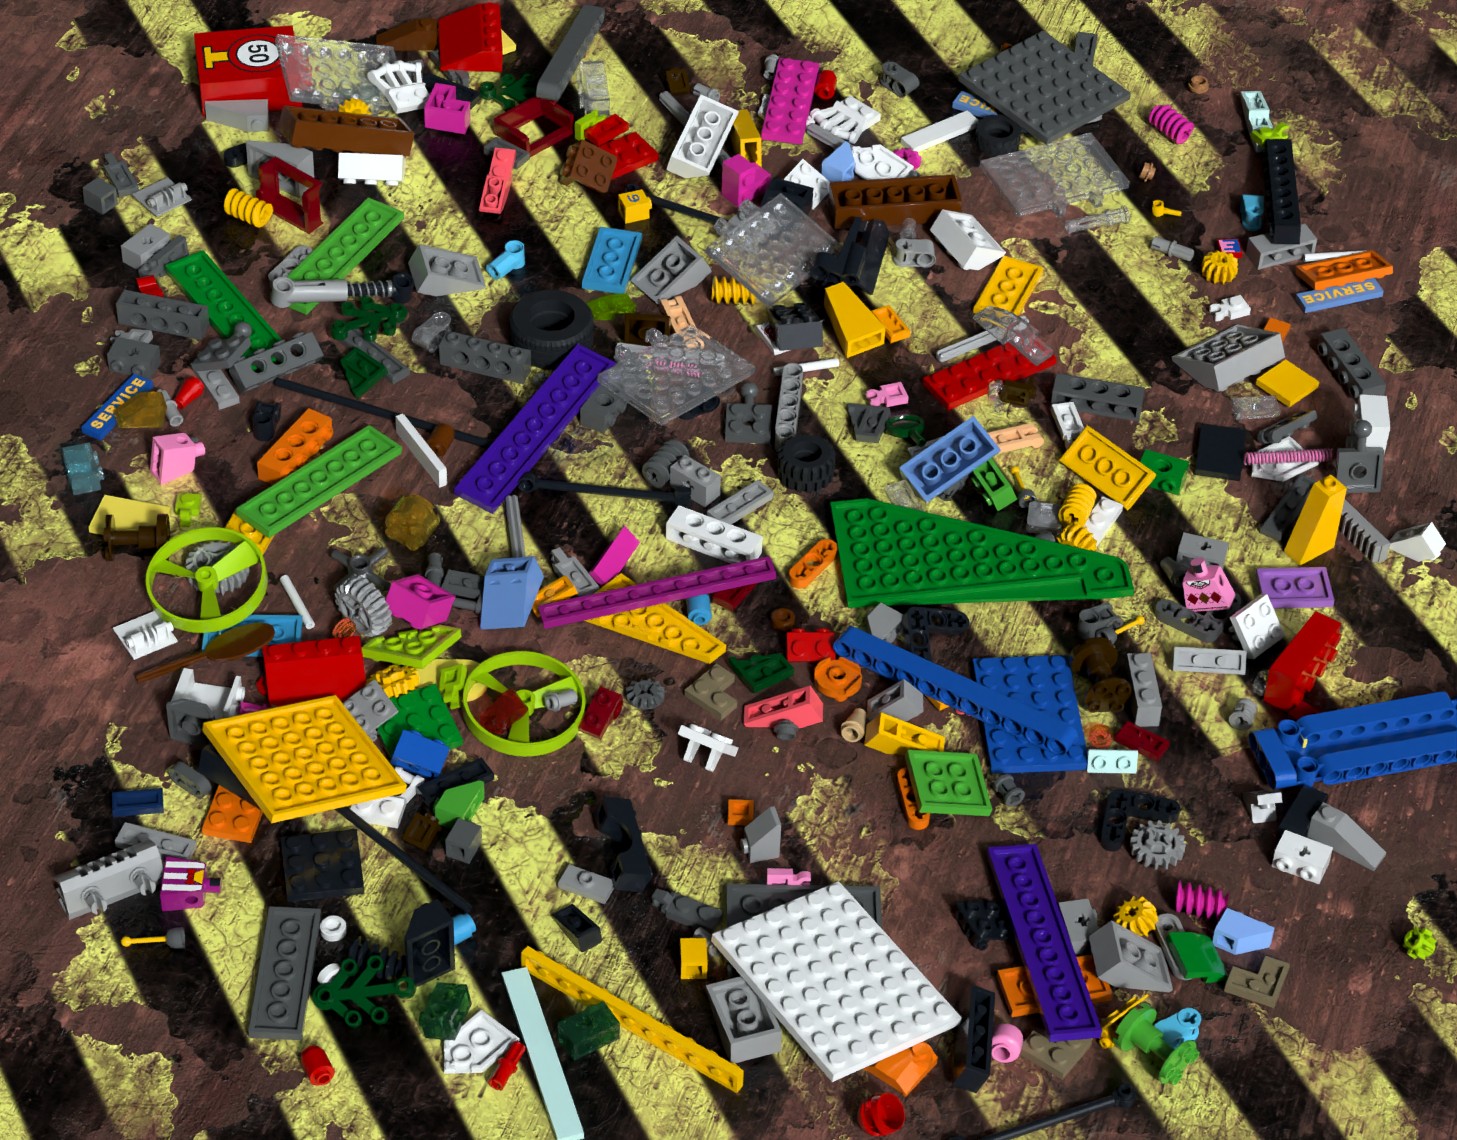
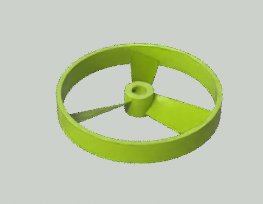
[146,527,268,633]
[462,651,586,757]

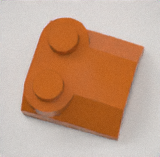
[863,1041,938,1097]

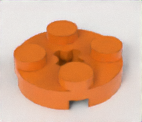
[814,657,862,702]

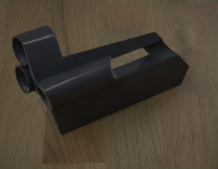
[810,217,890,295]

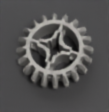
[185,540,250,596]
[335,576,392,638]

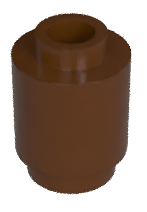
[426,423,455,457]

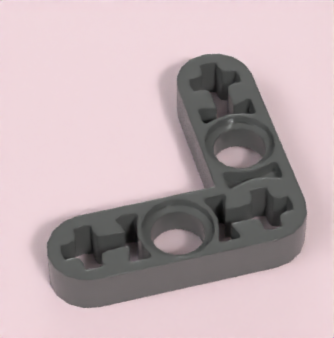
[1155,592,1241,643]

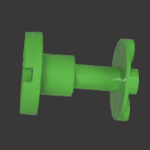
[1113,1003,1200,1085]

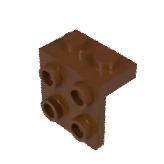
[559,139,617,194]

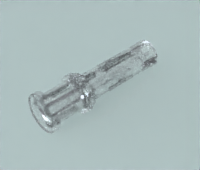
[1064,205,1130,234]

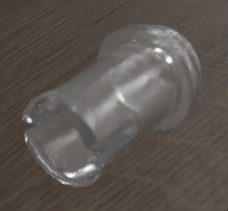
[900,218,917,239]

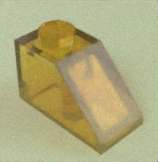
[113,391,167,428]

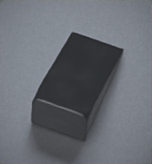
[551,904,602,952]

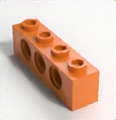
[257,408,333,485]

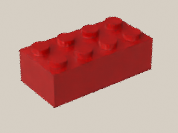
[1263,611,1342,713]

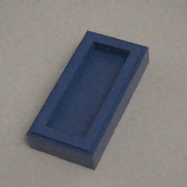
[112,788,164,817]

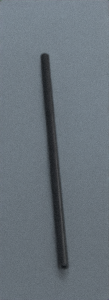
[275,378,494,449]
[334,806,472,913]

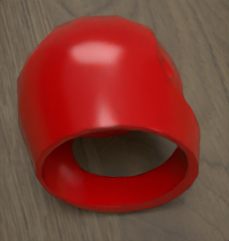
[857,1093,905,1137]

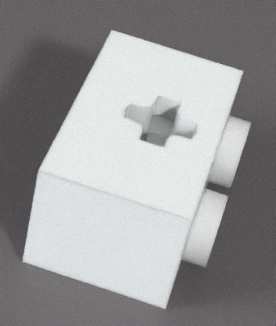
[1271,830,1333,884]

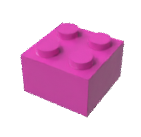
[385,574,456,629]

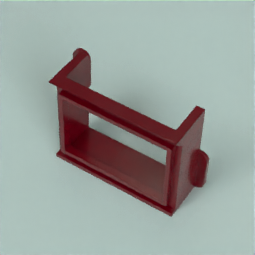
[494,96,574,157]
[256,156,323,234]

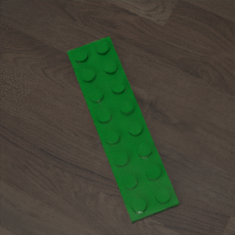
[165,250,282,370]

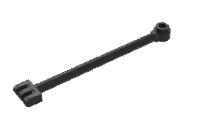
[624,183,773,248]
[518,472,692,510]
[948,1083,1136,1140]

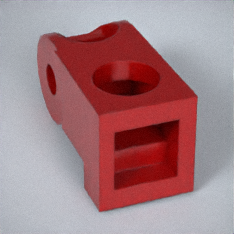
[135,275,163,297]

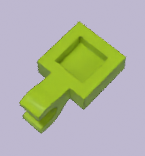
[575,109,606,141]
[1251,122,1289,147]
[175,493,202,527]
[439,664,467,710]

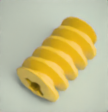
[224,188,273,228]
[712,276,756,305]
[1058,483,1097,527]

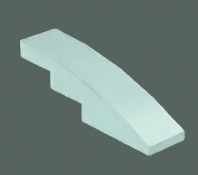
[1240,91,1273,152]

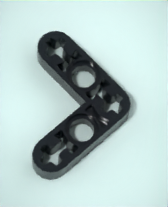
[902,607,969,662]
[1100,789,1180,852]

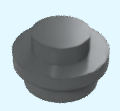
[774,720,799,740]

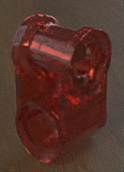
[480,689,529,735]

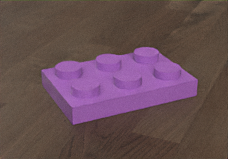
[1255,567,1334,609]

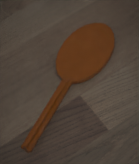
[136,623,275,684]

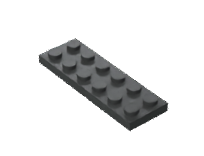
[248,906,321,1041]

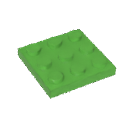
[905,750,992,816]

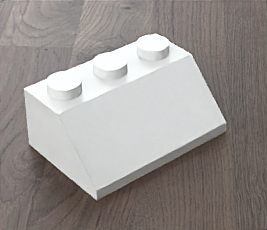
[338,153,406,186]
[930,209,1006,270]

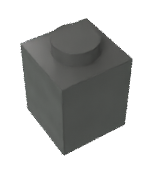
[83,177,118,215]
[445,818,482,864]

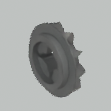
[626,678,665,710]

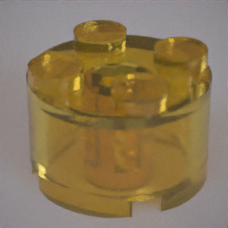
[385,494,440,551]

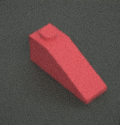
[744,686,823,728]

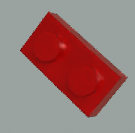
[584,114,629,147]

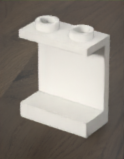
[171,668,245,720]

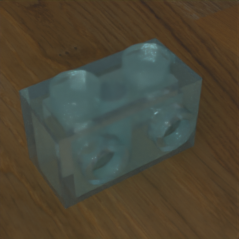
[62,442,104,495]

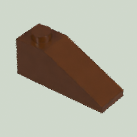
[376,18,437,51]

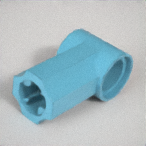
[486,240,525,280]

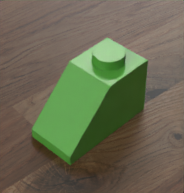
[433,780,484,829]

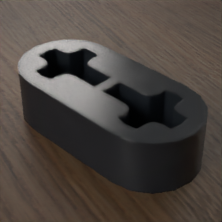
[224,143,247,168]

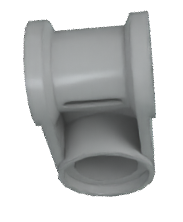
[893,238,936,268]

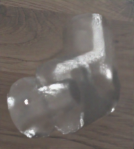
[988,379,1004,413]
[1252,669,1270,696]

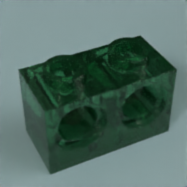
[419,982,472,1041]

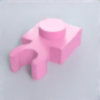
[866,382,908,407]
[767,868,811,885]

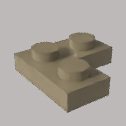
[684,663,737,720]
[1224,956,1290,1008]
[1020,1030,1092,1080]

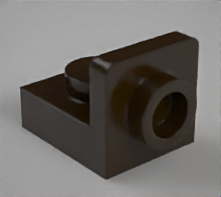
[663,68,691,96]
[1002,376,1037,407]
[402,812,443,852]

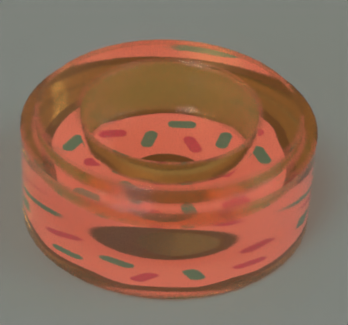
[332,618,356,638]
[1088,724,1114,748]

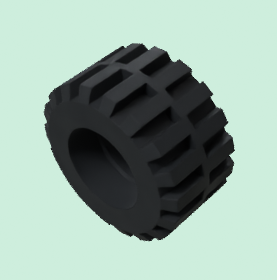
[777,433,835,493]

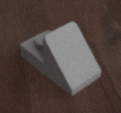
[1242,790,1282,823]

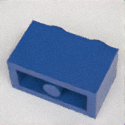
[391,729,450,780]

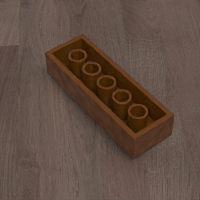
[278,106,415,157]
[828,174,962,229]

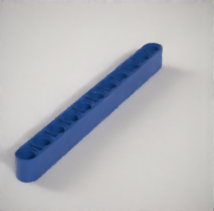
[833,626,1078,756]

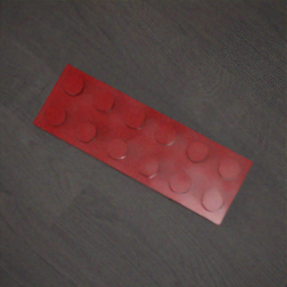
[922,333,1057,410]

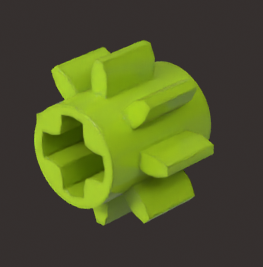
[1403,927,1437,960]

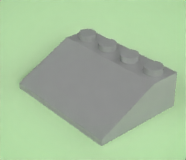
[1171,324,1285,392]

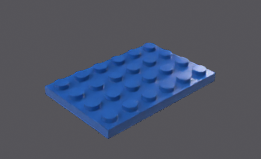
[972,655,1088,774]

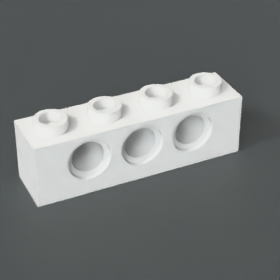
[666,506,763,564]

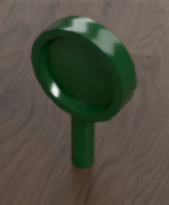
[886,414,926,447]

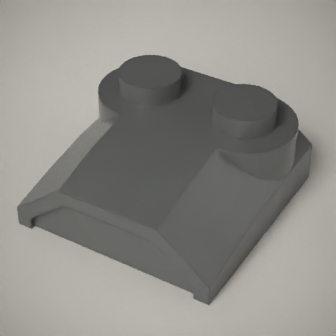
[166,698,217,747]

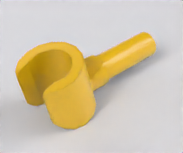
[1152,200,1182,217]

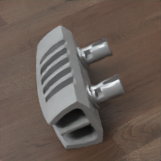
[53,840,164,920]

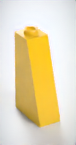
[729,109,762,167]
[824,282,886,358]
[1284,475,1347,566]

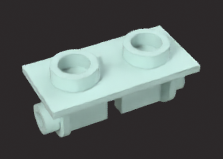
[1087,749,1138,774]

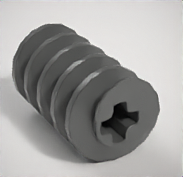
[642,440,689,488]

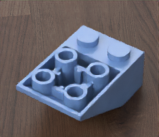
[480,556,544,630]

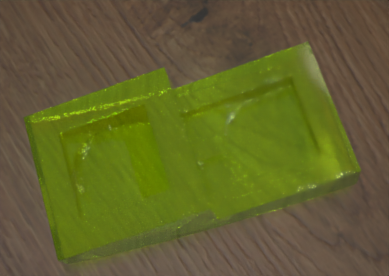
[587,293,637,320]

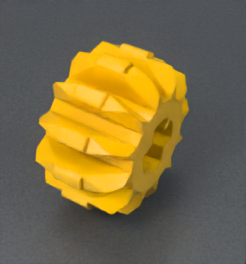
[1201,250,1238,285]
[1057,523,1097,551]
[1113,896,1159,937]

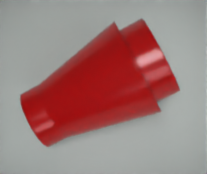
[174,376,205,410]

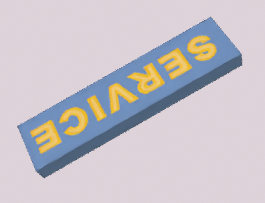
[952,91,1028,133]
[1295,278,1384,313]

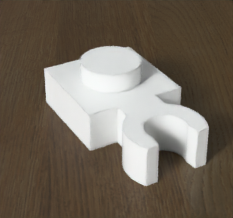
[1209,295,1251,321]

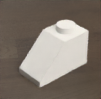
[1389,522,1446,562]

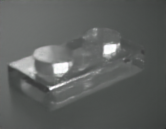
[1231,395,1281,420]
[885,479,925,512]

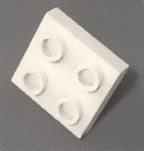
[1229,594,1285,659]
[678,723,739,772]

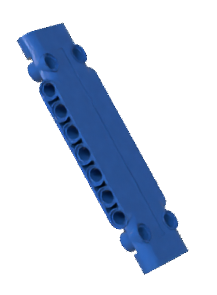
[1248,692,1457,790]

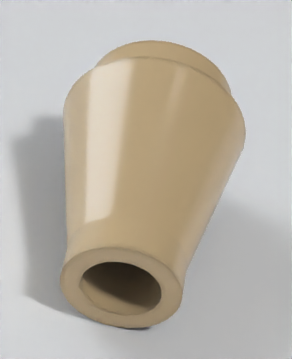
[841,708,867,742]

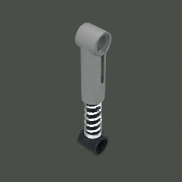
[271,273,414,308]

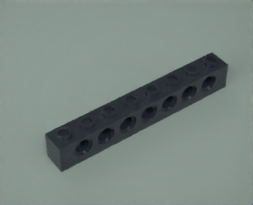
[1262,139,1301,245]

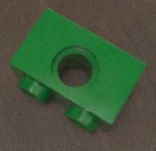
[1140,449,1189,495]

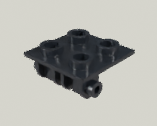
[955,901,1015,951]

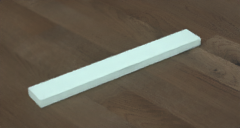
[502,967,584,1140]

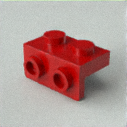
[786,629,835,663]

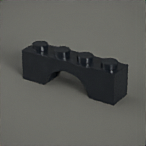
[594,796,652,892]

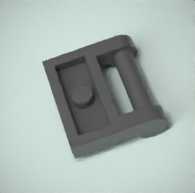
[441,569,485,615]

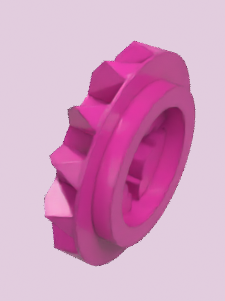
[893,147,921,170]

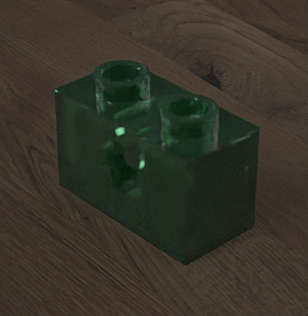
[558,1001,620,1061]

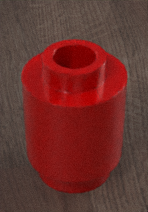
[814,70,837,99]
[301,1046,335,1086]

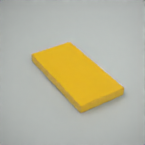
[973,256,1044,322]
[1059,425,1157,511]

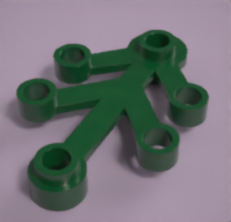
[478,74,537,112]
[330,296,408,342]
[313,955,416,1028]

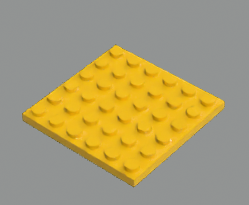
[202,695,407,823]

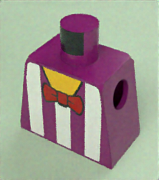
[160,857,222,911]

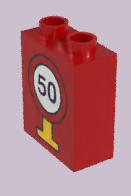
[194,25,312,117]

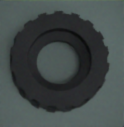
[975,114,1022,156]

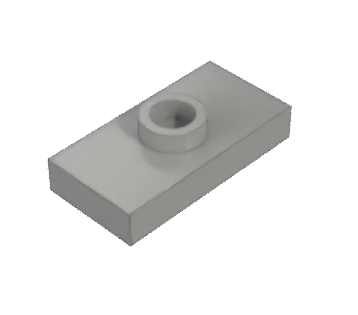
[558,864,614,904]

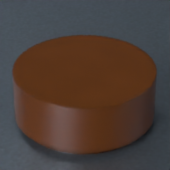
[771,608,795,631]

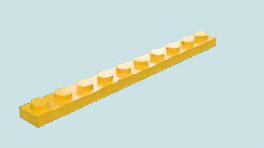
[521,946,744,1093]

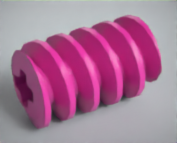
[1149,105,1194,144]
[1174,880,1230,921]

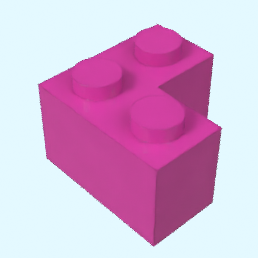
[424,83,471,134]
[722,154,771,207]

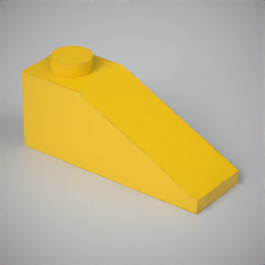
[864,712,945,756]

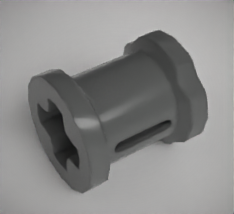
[993,774,1025,807]

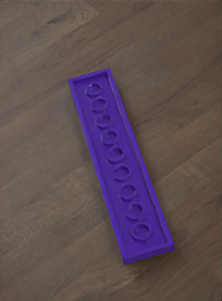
[454,344,616,514]
[986,844,1102,1042]

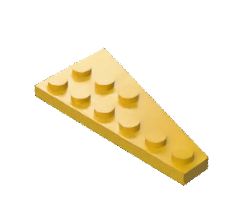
[584,573,726,664]

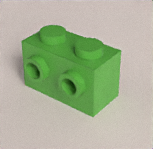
[971,458,1017,511]

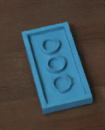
[582,227,642,295]
[202,614,303,657]

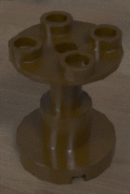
[103,514,170,561]
[1069,637,1132,713]

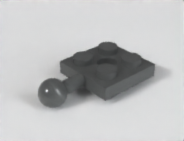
[191,322,252,372]
[725,382,772,444]
[1335,420,1384,493]

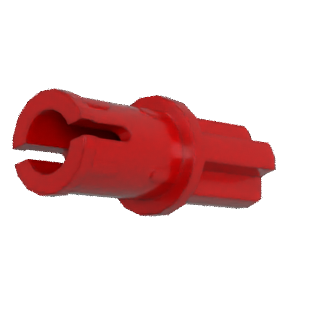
[488,1041,526,1091]

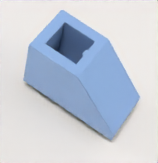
[821,141,855,182]
[1212,908,1275,955]

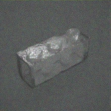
[576,61,610,115]

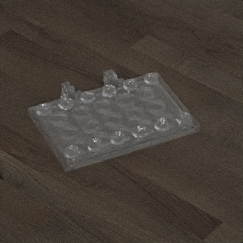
[275,34,407,116]
[980,133,1130,218]
[704,193,843,308]
[597,324,756,426]

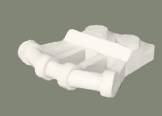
[367,60,430,114]
[810,96,881,144]
[350,766,424,828]

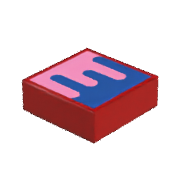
[1217,239,1243,258]

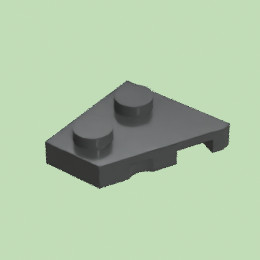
[848,403,891,443]

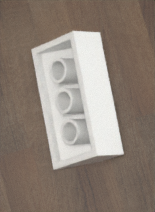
[666,95,739,178]

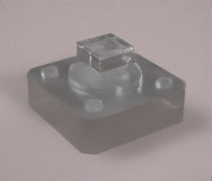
[1026,501,1062,536]

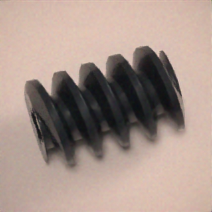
[348,936,406,983]

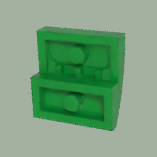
[1166,932,1229,983]

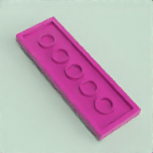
[761,58,820,145]

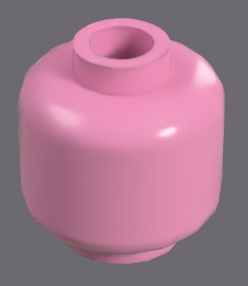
[991,1023,1023,1063]

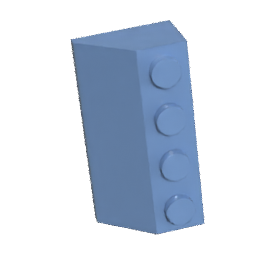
[899,416,1001,503]

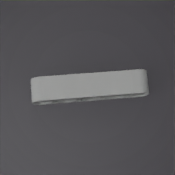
[774,363,803,452]

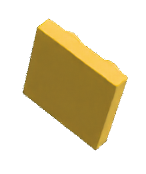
[1256,359,1319,407]

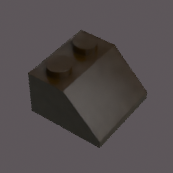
[625,313,671,349]

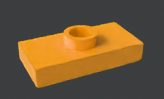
[871,305,911,343]

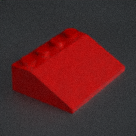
[438,3,503,72]
[263,636,366,709]

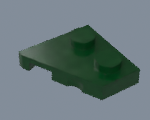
[340,347,388,400]
[728,654,794,694]

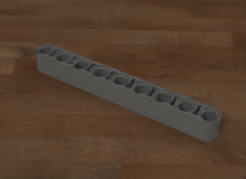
[536,4,605,101]

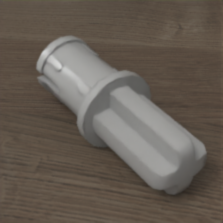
[1151,236,1194,261]
[154,389,183,427]

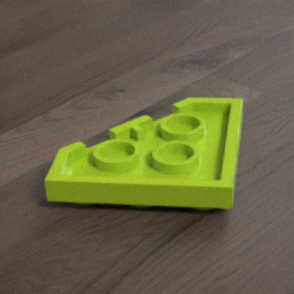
[362,625,461,669]

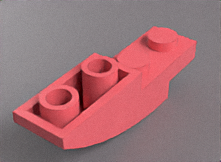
[479,147,516,214]

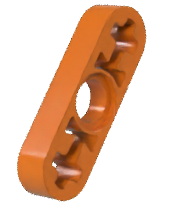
[789,539,838,589]
[897,767,930,830]

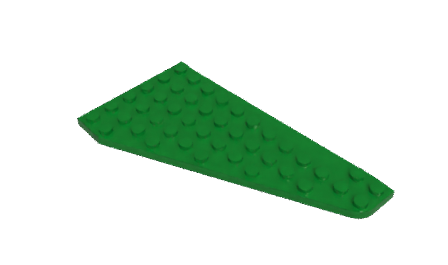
[830,498,1134,608]

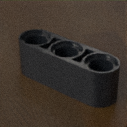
[1276,784,1329,839]

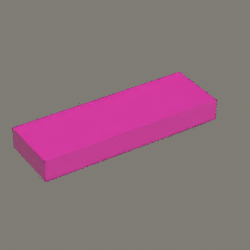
[589,526,640,587]

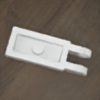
[1051,402,1084,450]

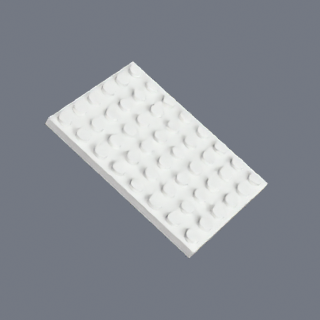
[711,881,962,1082]

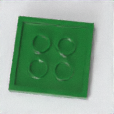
[375,683,463,768]

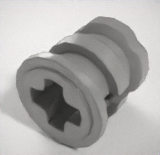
[1229,698,1257,731]

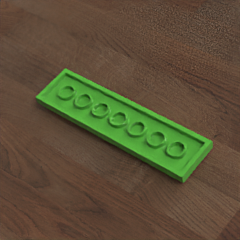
[270,198,404,315]
[236,425,402,538]

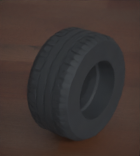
[509,290,594,369]

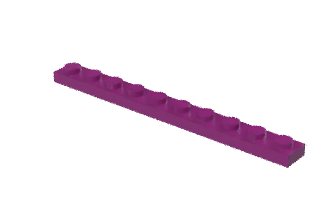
[538,556,776,629]

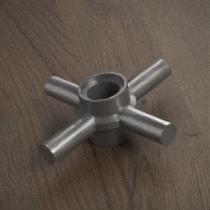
[331,547,390,592]

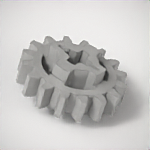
[1130,820,1186,870]

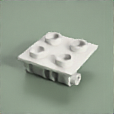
[784,159,830,210]
[113,611,178,660]

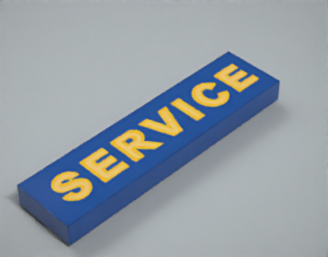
[81,374,153,441]

